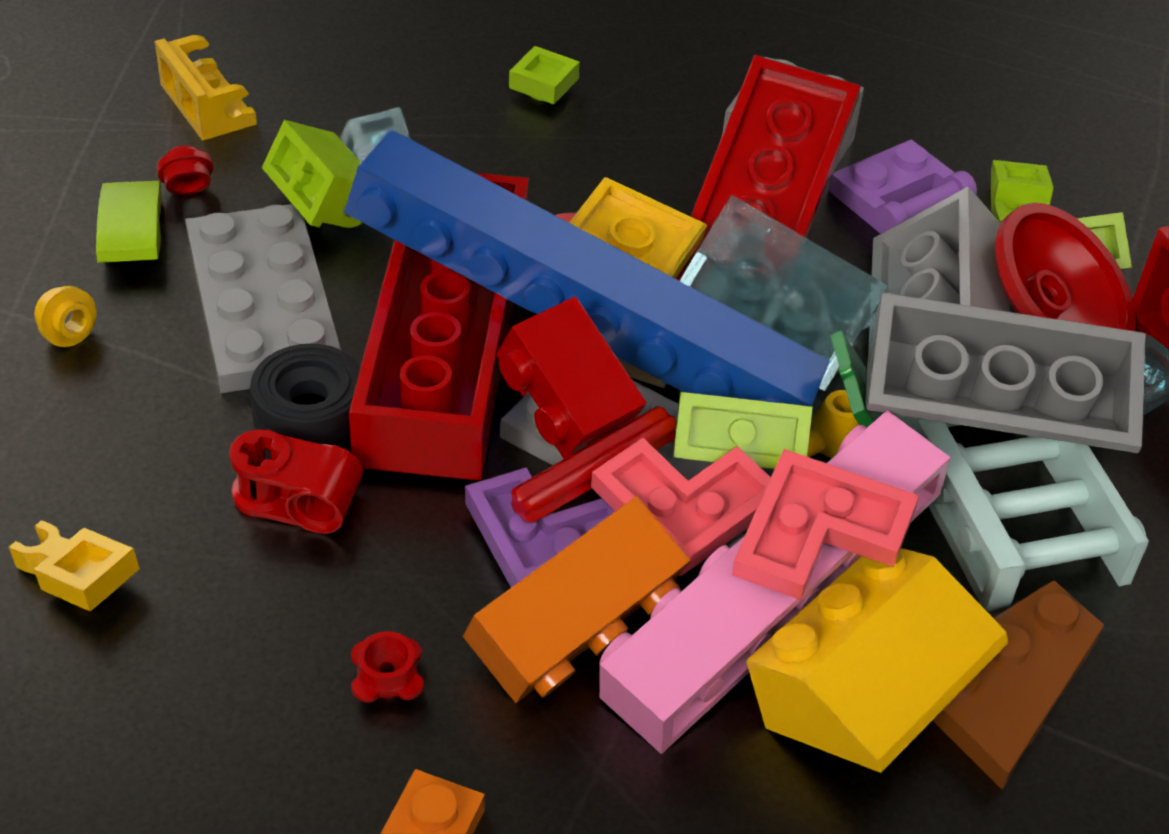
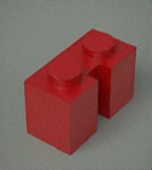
[496,296,647,459]

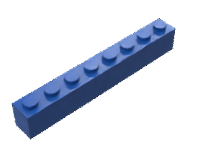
[344,129,830,406]

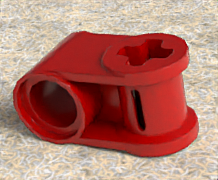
[229,429,364,534]

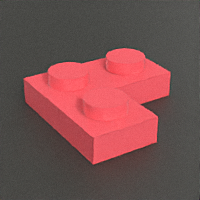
[591,438,771,576]
[732,449,919,600]

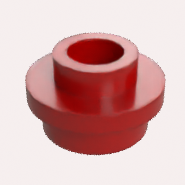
[156,146,214,195]

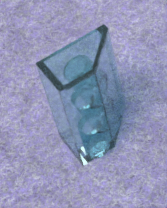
[680,195,889,392]

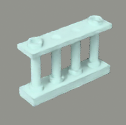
[893,414,1149,612]

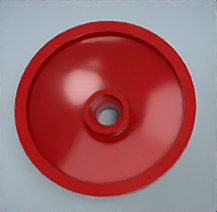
[995,203,1136,331]

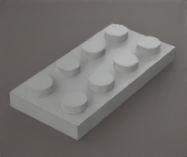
[185,204,341,393]

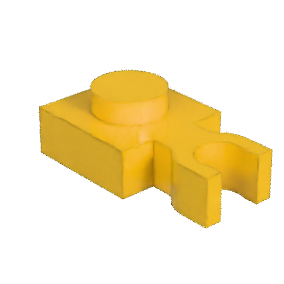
[9,520,140,612]

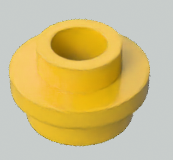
[34,286,97,347]

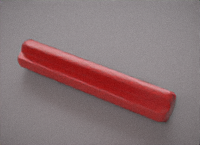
[510,406,677,523]

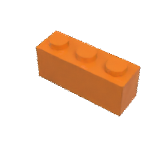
[463,496,691,703]

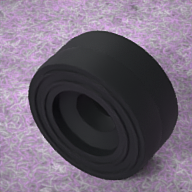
[250,344,361,448]

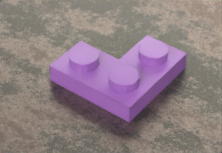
[465,467,615,587]

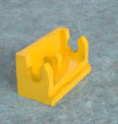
[155,35,257,141]

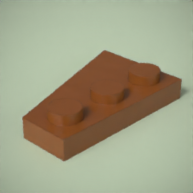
[932,580,1104,790]

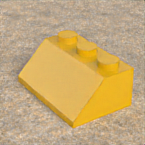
[746,548,1008,773]

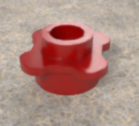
[351,631,424,703]

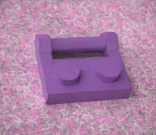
[828,139,977,234]

